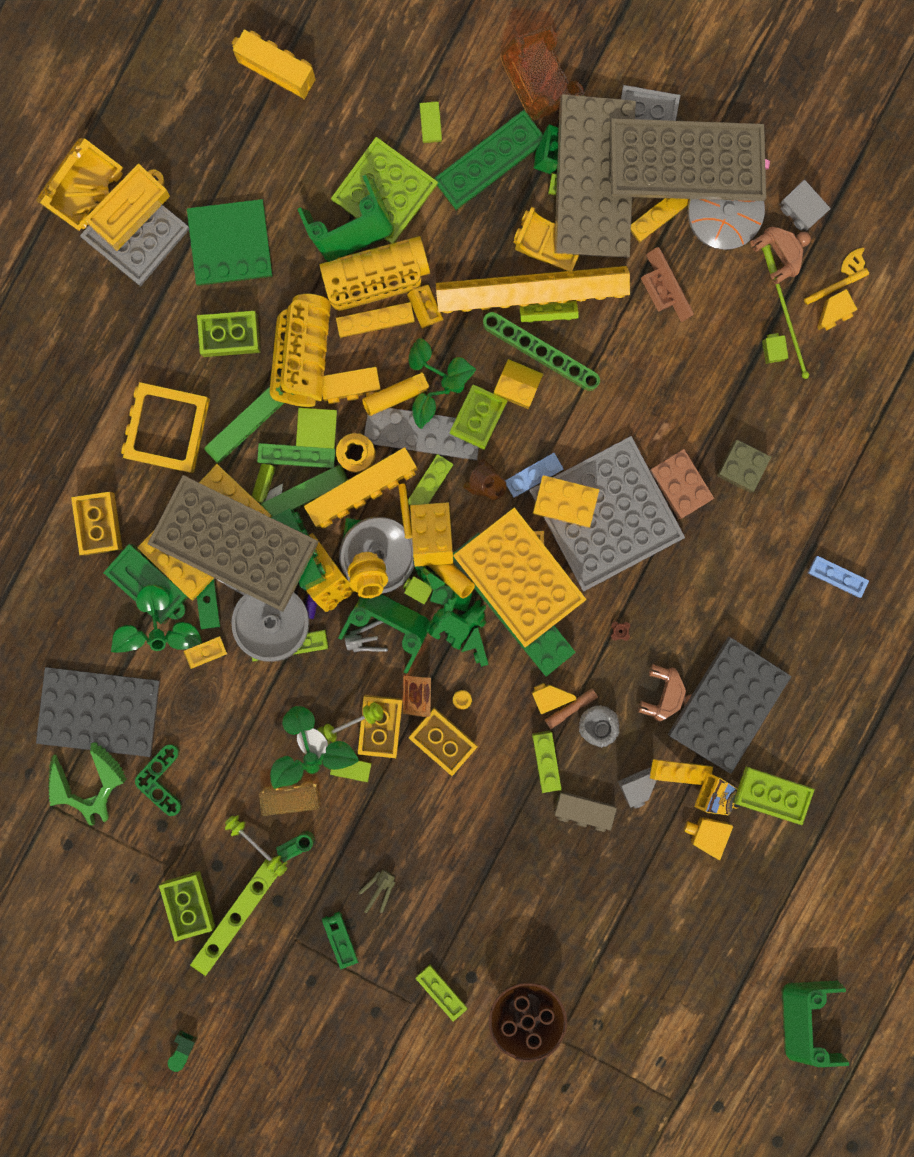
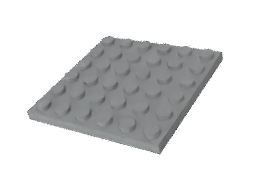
[529,436,685,592]

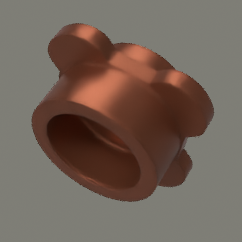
[611,622,630,641]

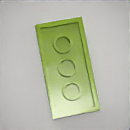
[733,766,815,825]

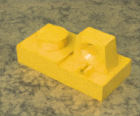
[183,636,227,669]

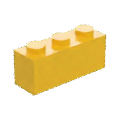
[322,367,381,404]

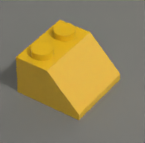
[494,359,543,409]

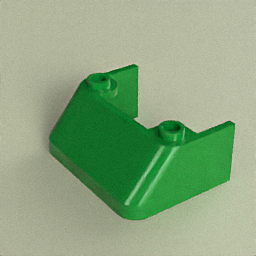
[297,175,394,262]
[338,594,430,674]
[782,981,849,1067]

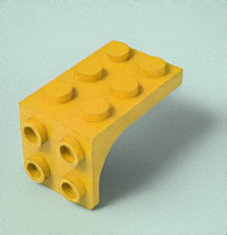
[513,207,579,271]
[306,533,354,612]

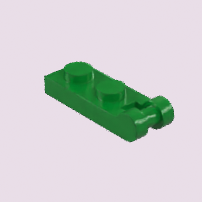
[322,911,359,970]

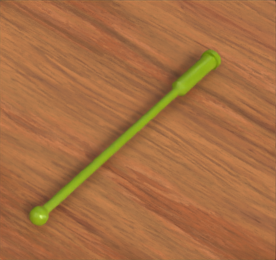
[762,244,809,379]

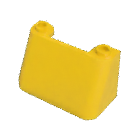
[36,138,123,231]

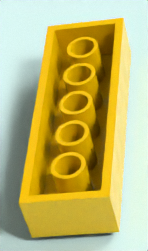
[304,447,417,529]

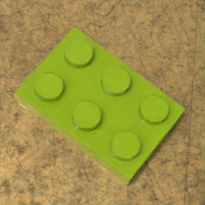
[449,385,508,449]

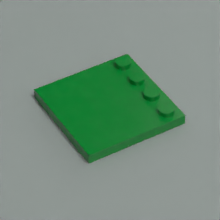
[187,199,273,286]

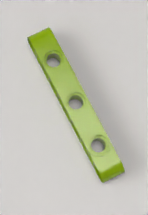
[190,859,278,976]

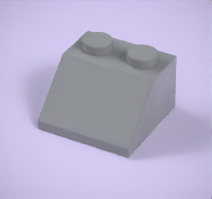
[779,180,831,232]
[618,767,657,808]

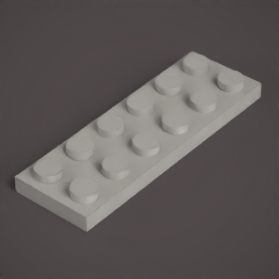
[364,408,479,461]

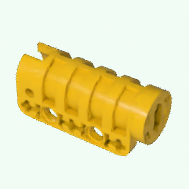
[319,236,430,311]
[270,294,331,407]

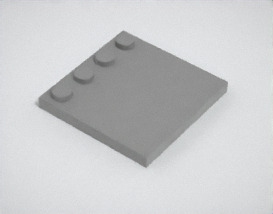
[80,205,189,287]

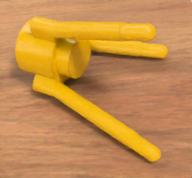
[65,183,109,215]

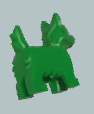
[424,596,486,650]

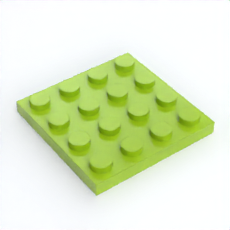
[331,137,438,244]

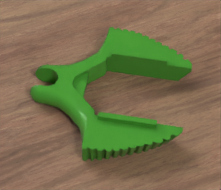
[48,742,127,825]

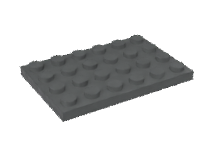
[667,637,792,774]
[36,667,160,757]

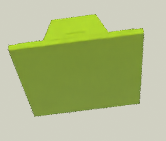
[296,408,337,449]

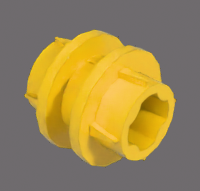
[336,433,376,473]
[347,552,388,598]

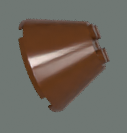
[489,982,567,1062]

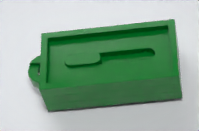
[103,544,189,624]

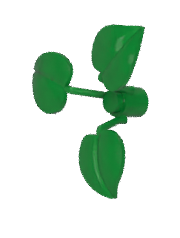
[408,338,476,429]
[111,584,202,653]
[270,706,359,789]

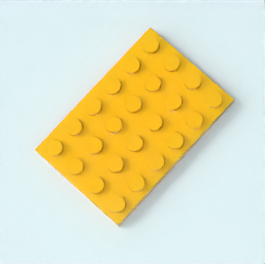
[137,464,273,601]
[453,507,586,647]

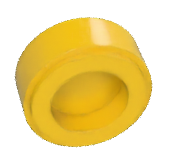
[453,690,472,709]

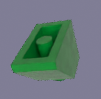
[533,125,559,174]
[430,585,472,611]

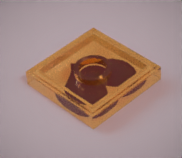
[403,675,431,717]

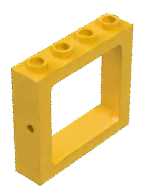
[121,382,210,474]

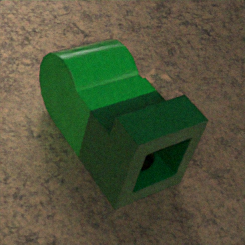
[168,1030,197,1072]

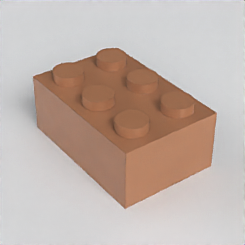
[650,449,714,520]

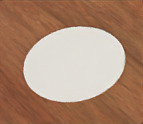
[297,729,328,758]

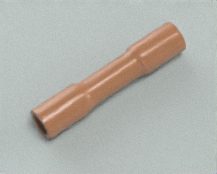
[545,688,598,729]

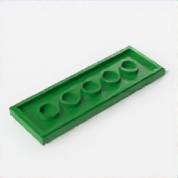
[433,110,543,211]

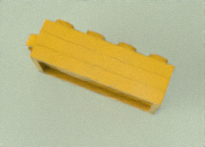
[231,30,316,100]
[85,164,170,251]

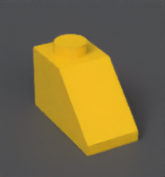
[531,683,576,714]

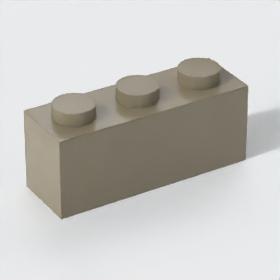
[554,791,617,832]

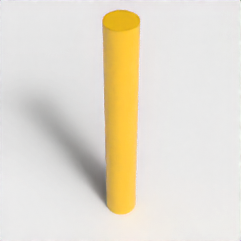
[398,484,412,539]

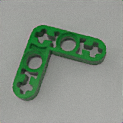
[135,744,182,816]

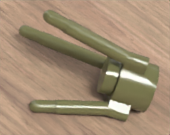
[359,869,395,913]

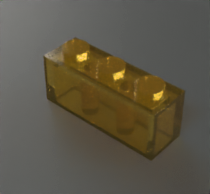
[259,781,321,816]

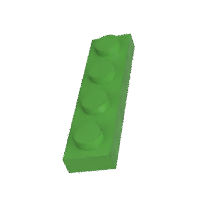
[257,443,336,468]

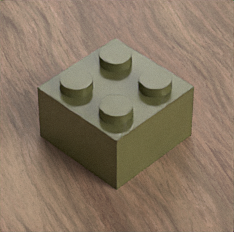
[716,440,771,493]

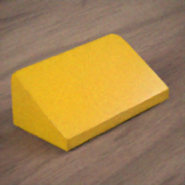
[407,285,443,328]

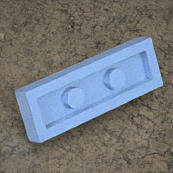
[505,453,563,498]
[808,556,869,598]

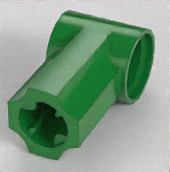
[276,831,315,862]

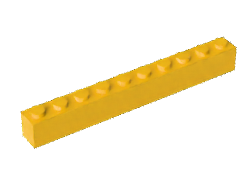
[436,266,630,313]

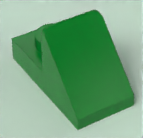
[461,627,489,667]

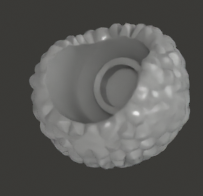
[579,705,619,748]

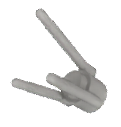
[345,620,388,652]

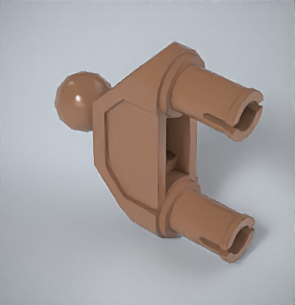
[750,227,811,284]
[638,664,692,721]

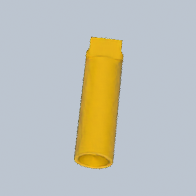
[362,372,429,416]
[428,564,475,598]

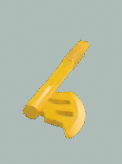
[804,248,869,305]

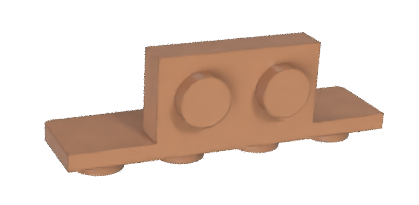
[641,247,694,322]

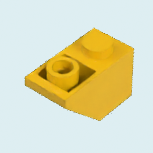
[817,289,857,331]

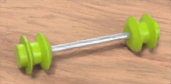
[317,702,383,744]
[225,815,287,877]

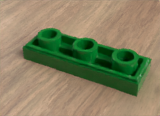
[197,578,221,629]

